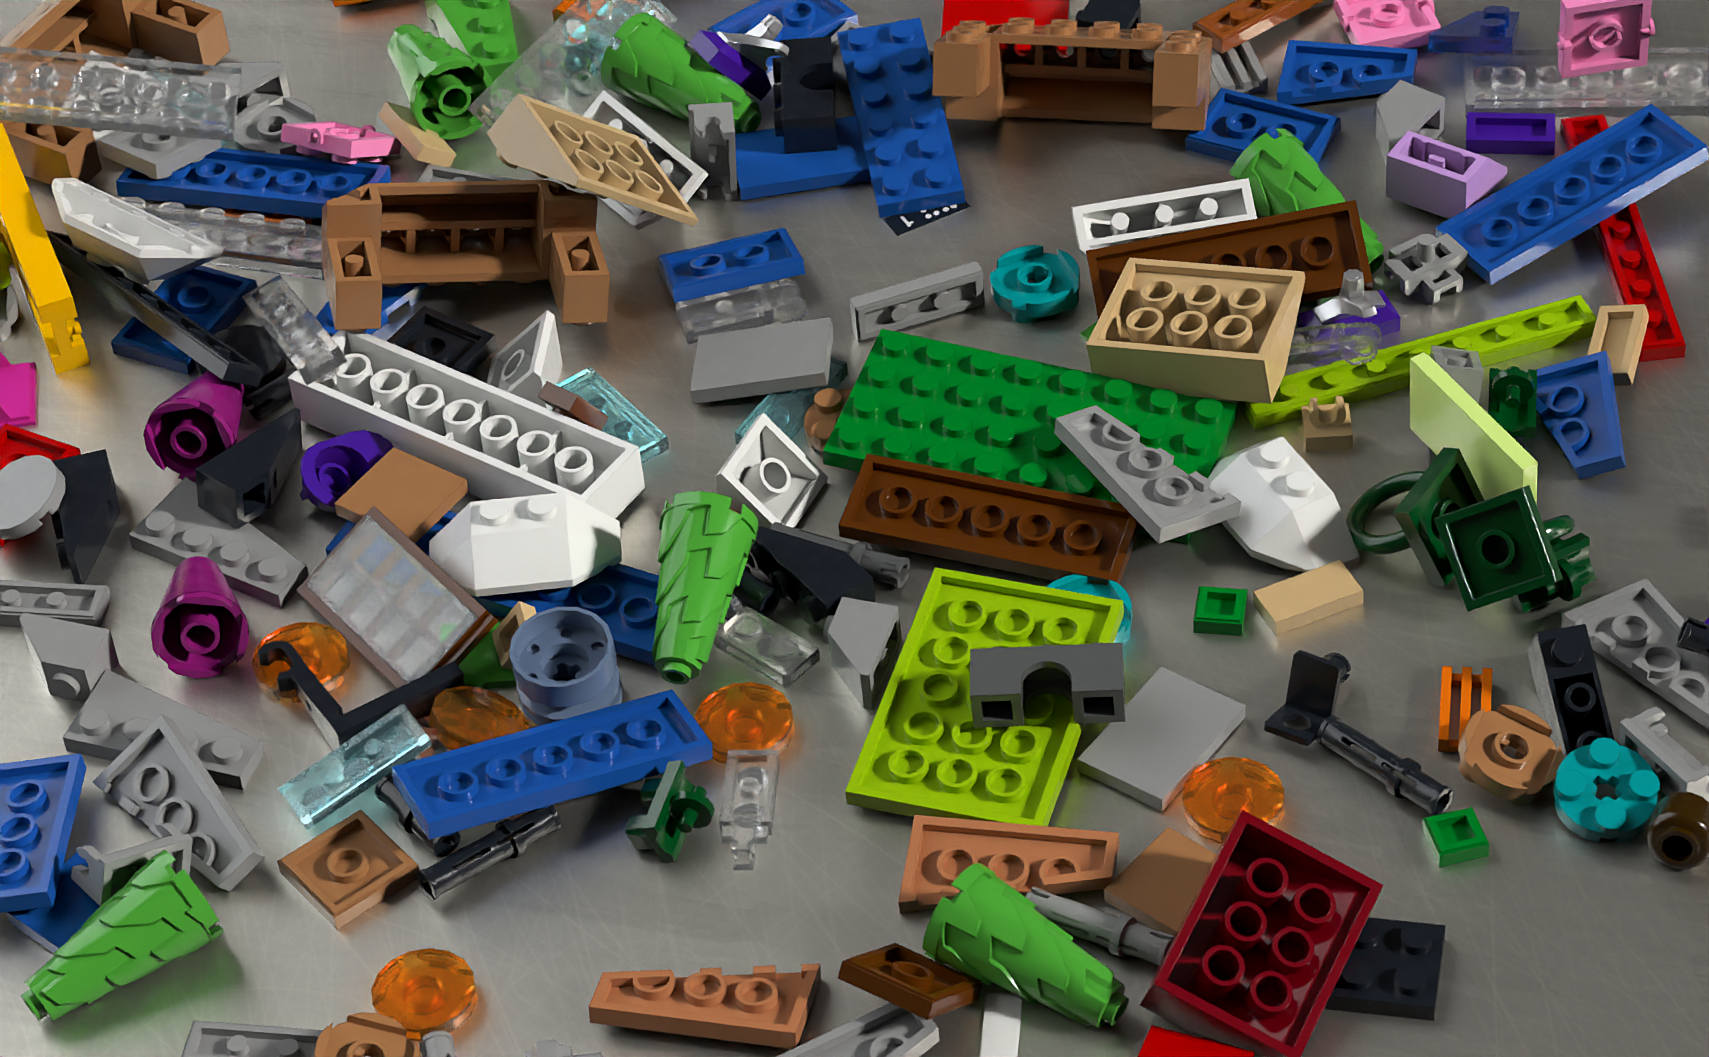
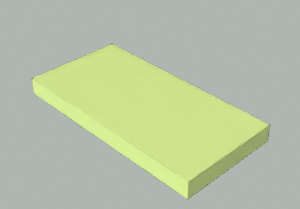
[1410,352,1538,503]

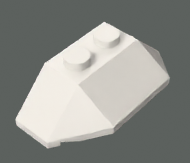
[583,90,709,230]
[51,178,223,285]
[1071,178,1257,258]
[1208,436,1359,572]
[429,492,622,597]

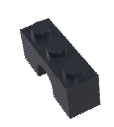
[772,36,837,154]

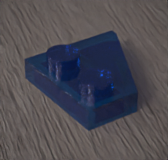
[1429,6,1520,54]

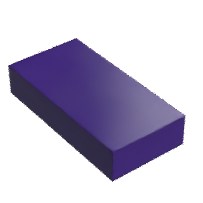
[1466,112,1555,155]

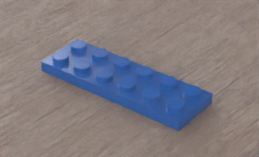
[837,18,966,218]
[1435,104,1709,285]
[116,148,391,219]
[392,689,713,840]

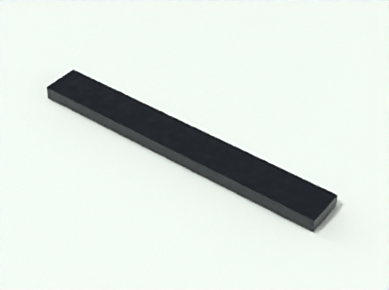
[46,230,264,387]

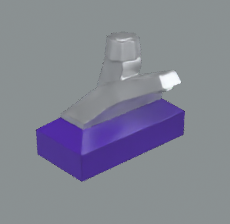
[689,14,789,101]
[1297,269,1401,355]

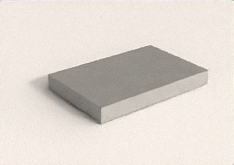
[690,317,834,404]
[1077,666,1245,812]

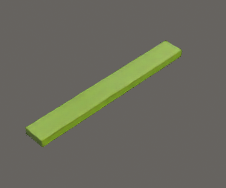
[1238,295,1597,430]

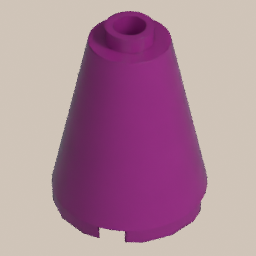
[143,370,244,482]
[151,556,249,679]

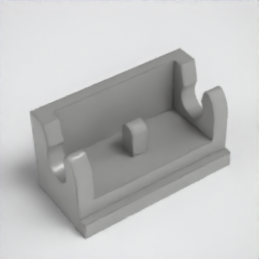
[688,102,737,201]
[1618,707,1709,801]
[71,822,193,906]

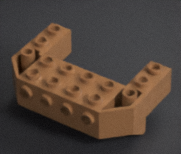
[0,0,230,185]
[932,17,1212,131]
[321,180,610,333]

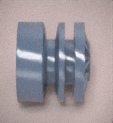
[509,607,623,728]

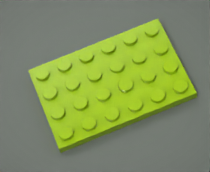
[845,567,1124,826]

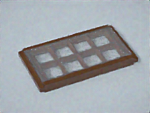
[296,505,499,688]

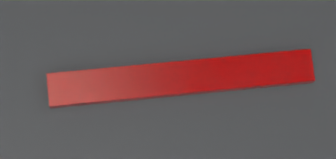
[1560,114,1686,362]

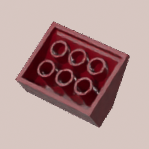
[1140,809,1384,1057]

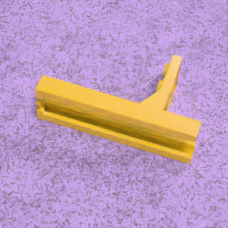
[0,123,91,374]

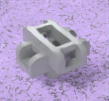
[1384,233,1468,305]

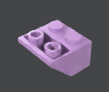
[1386,131,1507,219]

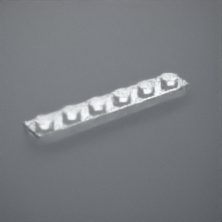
[242,274,347,385]

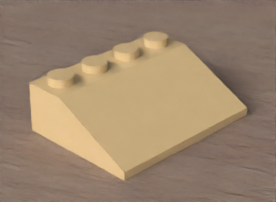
[486,93,699,227]
[1086,258,1305,404]

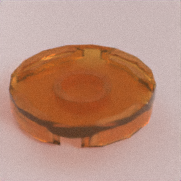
[251,622,351,703]
[695,682,794,767]
[428,686,529,750]
[1182,757,1285,844]
[371,948,478,1041]

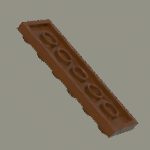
[1086,200,1373,320]
[838,454,1141,586]

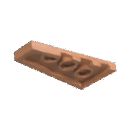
[898,815,1120,913]
[588,964,821,1049]

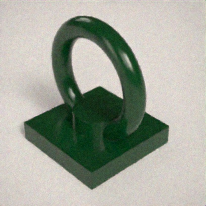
[1345,447,1485,586]
[1434,485,1575,612]

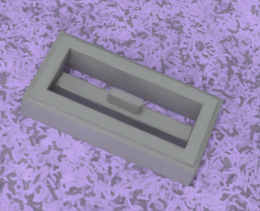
[1211,40,1268,94]

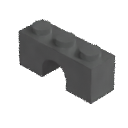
[970,643,1125,728]

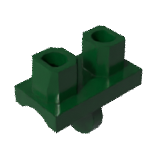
[1488,366,1537,441]
[1513,533,1596,614]
[625,760,715,863]

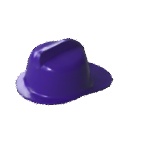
[300,430,394,513]

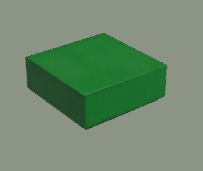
[1193,586,1248,636]
[1422,807,1489,868]

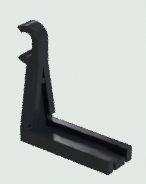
[258,641,469,766]

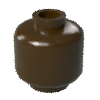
[1646,792,1709,870]

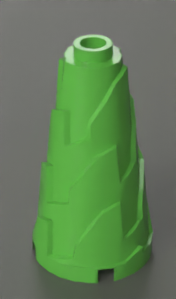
[601,12,762,134]
[387,24,495,140]
[1229,128,1384,275]
[652,491,759,685]
[20,849,224,1022]
[922,863,1129,1028]

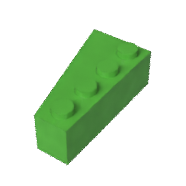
[424,0,525,106]

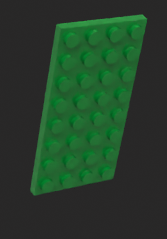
[823,329,1237,545]

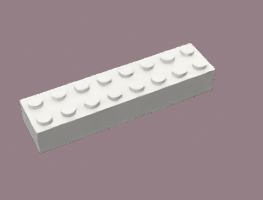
[288,330,645,519]

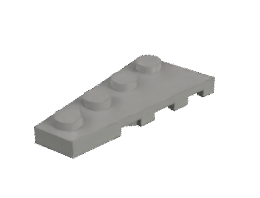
[1054,405,1241,544]
[129,477,309,609]
[1561,578,1709,729]
[63,669,264,790]
[92,714,265,892]
[777,1003,939,1057]

